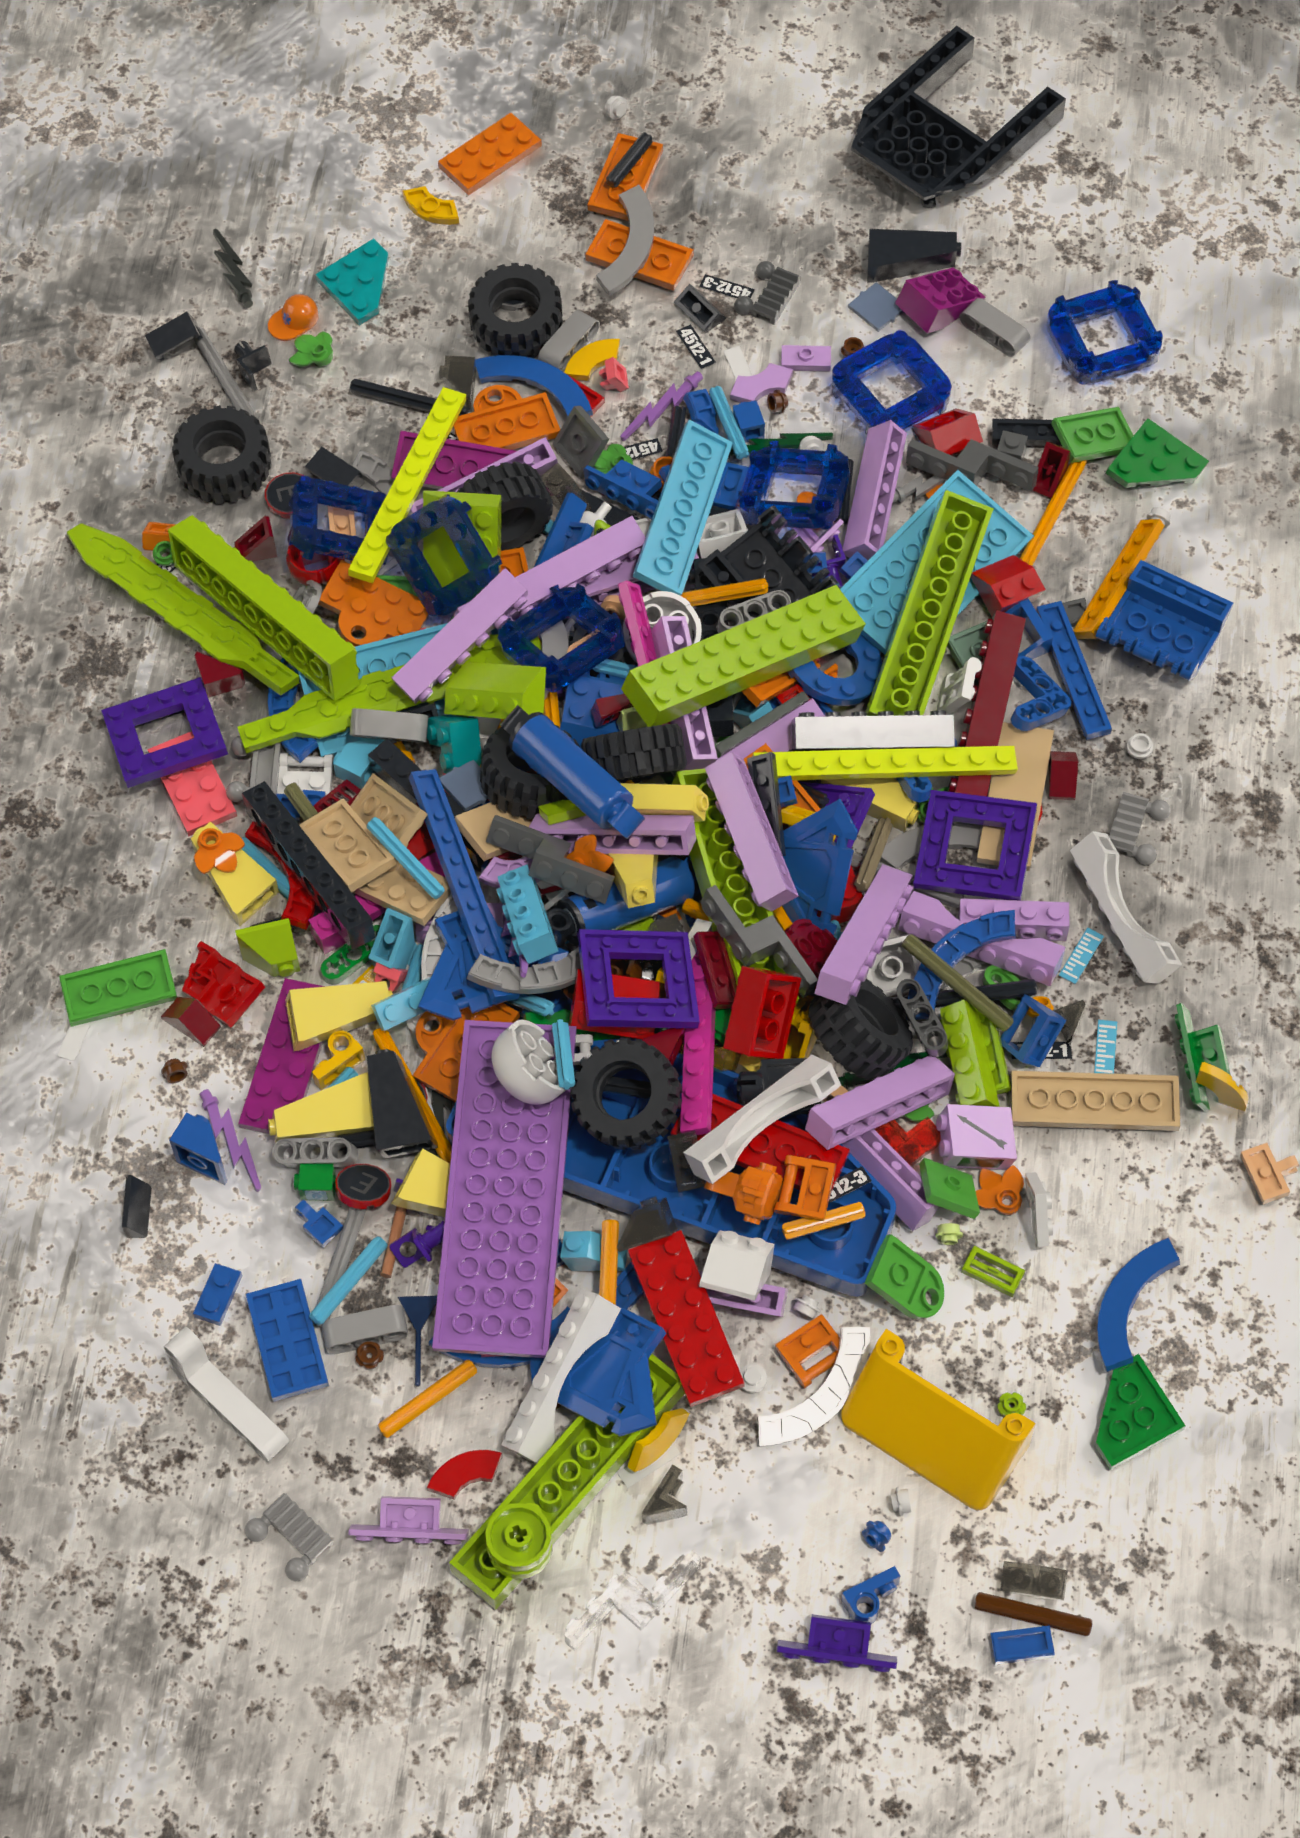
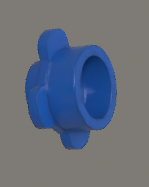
[862,1521,891,1552]

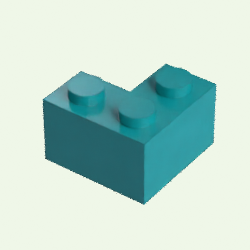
[427,714,482,774]

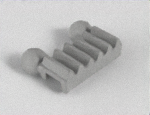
[226,736,282,802]
[1109,792,1171,865]
[245,1493,334,1581]

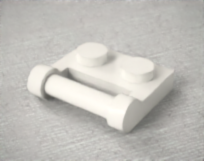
[937,657,982,715]
[277,753,334,795]

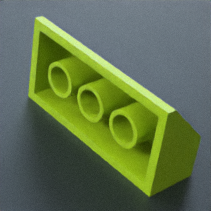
[444,662,546,719]

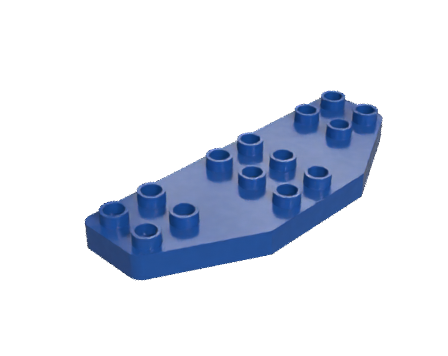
[446,1037,896,1297]

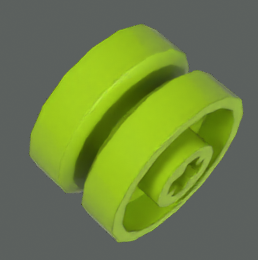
[485,1503,553,1579]

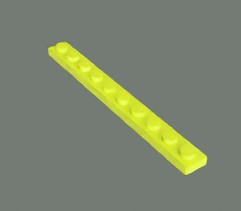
[348,387,466,584]
[752,746,1018,780]

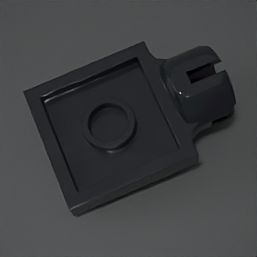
[737,1058,821,1115]

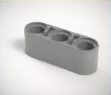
[959,298,1031,357]
[538,310,600,371]
[717,590,791,633]
[350,708,428,743]
[272,1138,358,1168]
[322,1305,408,1354]

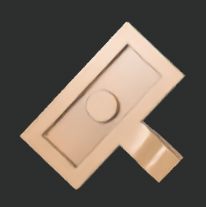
[1240,1143,1299,1205]

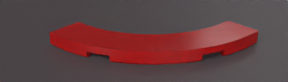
[245,822,316,930]

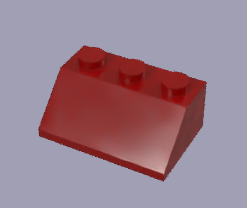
[723,966,802,1059]
[569,969,660,1039]

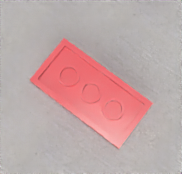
[147,731,237,837]

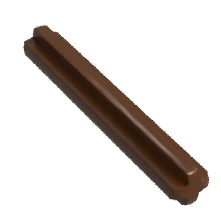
[974,1592,1093,1636]

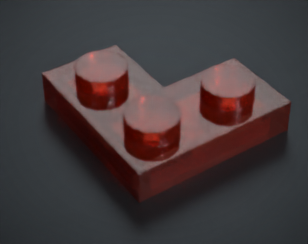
[874,1117,941,1167]

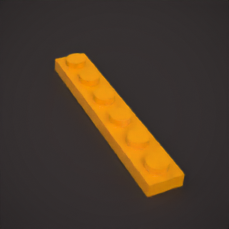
[1073,519,1165,639]

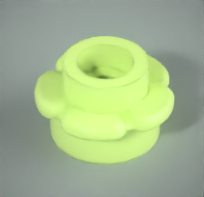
[935,1223,963,1245]

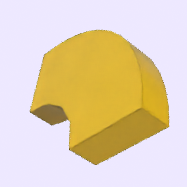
[402,186,459,225]
[564,339,620,381]
[1196,1062,1249,1111]
[627,1408,690,1472]

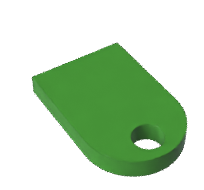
[864,1234,944,1319]

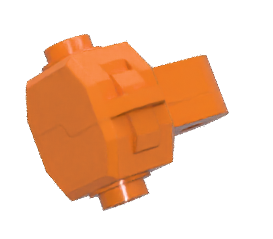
[704,1162,783,1225]

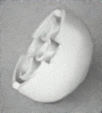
[623,591,702,664]
[491,1020,566,1105]

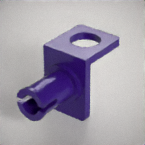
[810,534,846,589]
[389,1221,445,1268]

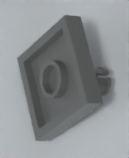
[552,406,609,478]

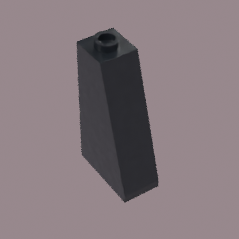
[867,229,961,283]
[367,1049,438,1158]

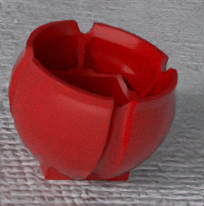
[286,529,345,586]

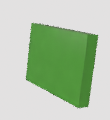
[1051,407,1134,463]

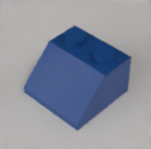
[169,1112,228,1185]

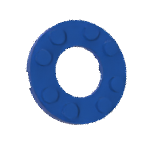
[787,634,882,706]

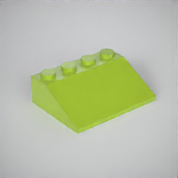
[423,490,501,601]

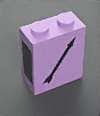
[936,1104,1017,1170]

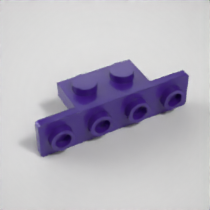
[777,1614,897,1672]

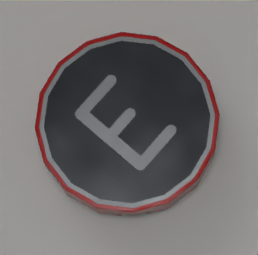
[265,472,315,519]
[335,1164,391,1209]

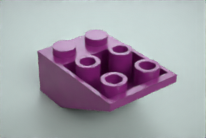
[895,267,986,334]

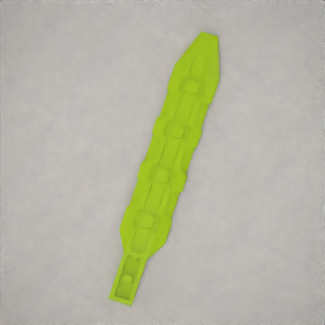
[67,523,299,696]
[237,633,542,753]

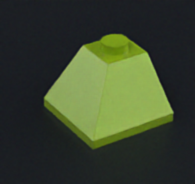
[235,918,301,977]

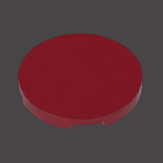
[784,919,838,991]

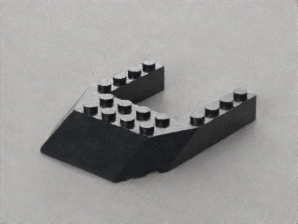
[851,26,1066,201]

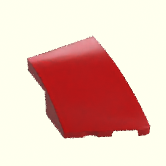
[182,941,265,1028]

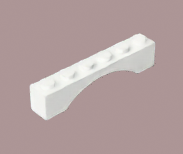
[1070,831,1182,984]
[683,1055,841,1184]
[501,1288,621,1463]

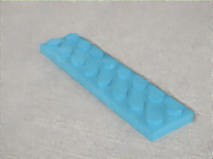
[632,420,733,596]

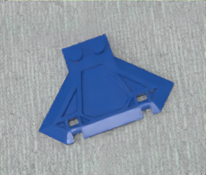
[783,799,858,935]
[418,907,569,1021]
[529,1306,666,1437]

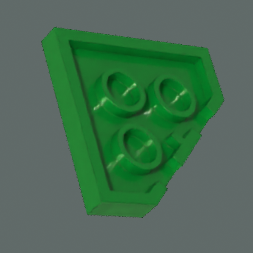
[1105,418,1209,488]
[1095,1353,1186,1470]

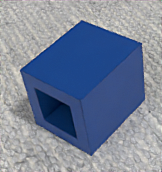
[733,400,765,443]

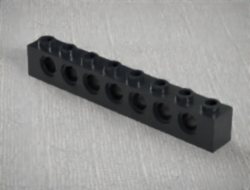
[689,558,734,737]
[242,781,376,950]

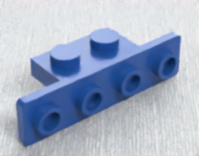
[583,459,662,520]
[534,492,594,567]

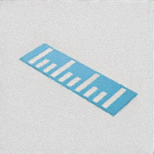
[1059,928,1104,984]
[1094,1019,1117,1074]

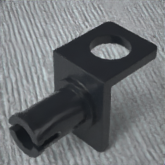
[234,341,271,392]

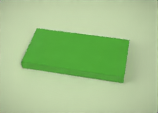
[59,949,177,1027]

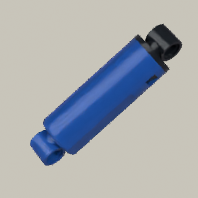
[500,705,645,839]
[547,856,699,946]

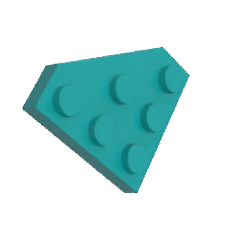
[315,238,389,326]

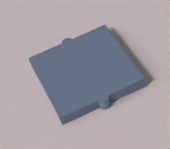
[848,282,904,332]
[439,760,488,811]

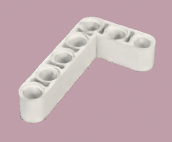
[164,1327,289,1462]

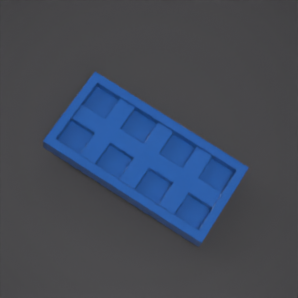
[246,1279,329,1402]

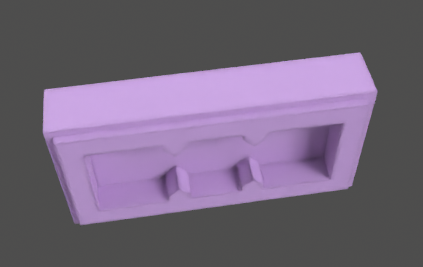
[781,345,831,371]

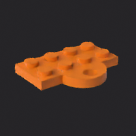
[453,385,560,450]
[318,560,433,647]
[413,1003,520,1103]

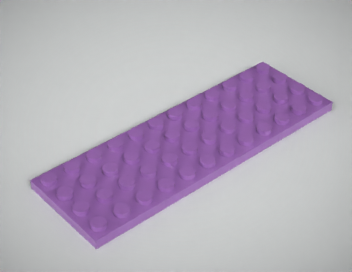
[432,1020,577,1358]

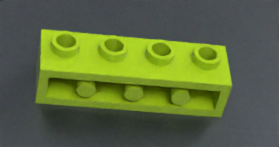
[940,1000,1000,1107]

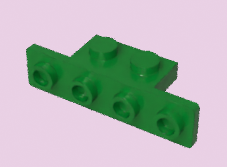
[1175,1003,1231,1111]

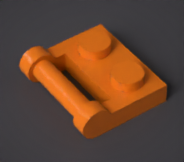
[774,1155,836,1221]
[775,1314,840,1389]

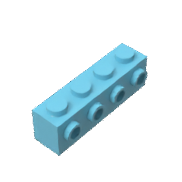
[496,864,559,964]

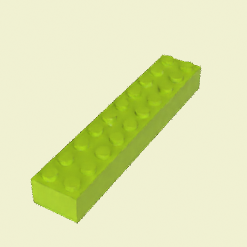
[866,490,994,716]
[168,515,359,701]
[621,585,866,727]
[672,768,799,1006]
[449,1354,685,1610]

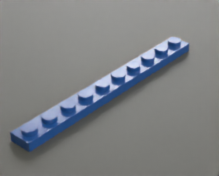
[409,769,520,1003]

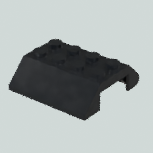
[697,505,839,618]

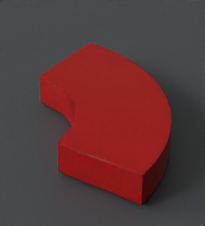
[427,1450,503,1500]

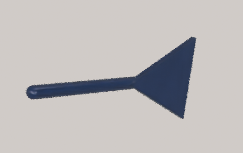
[398,1296,437,1387]

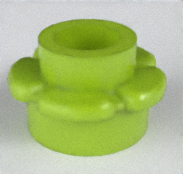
[997,1392,1026,1417]

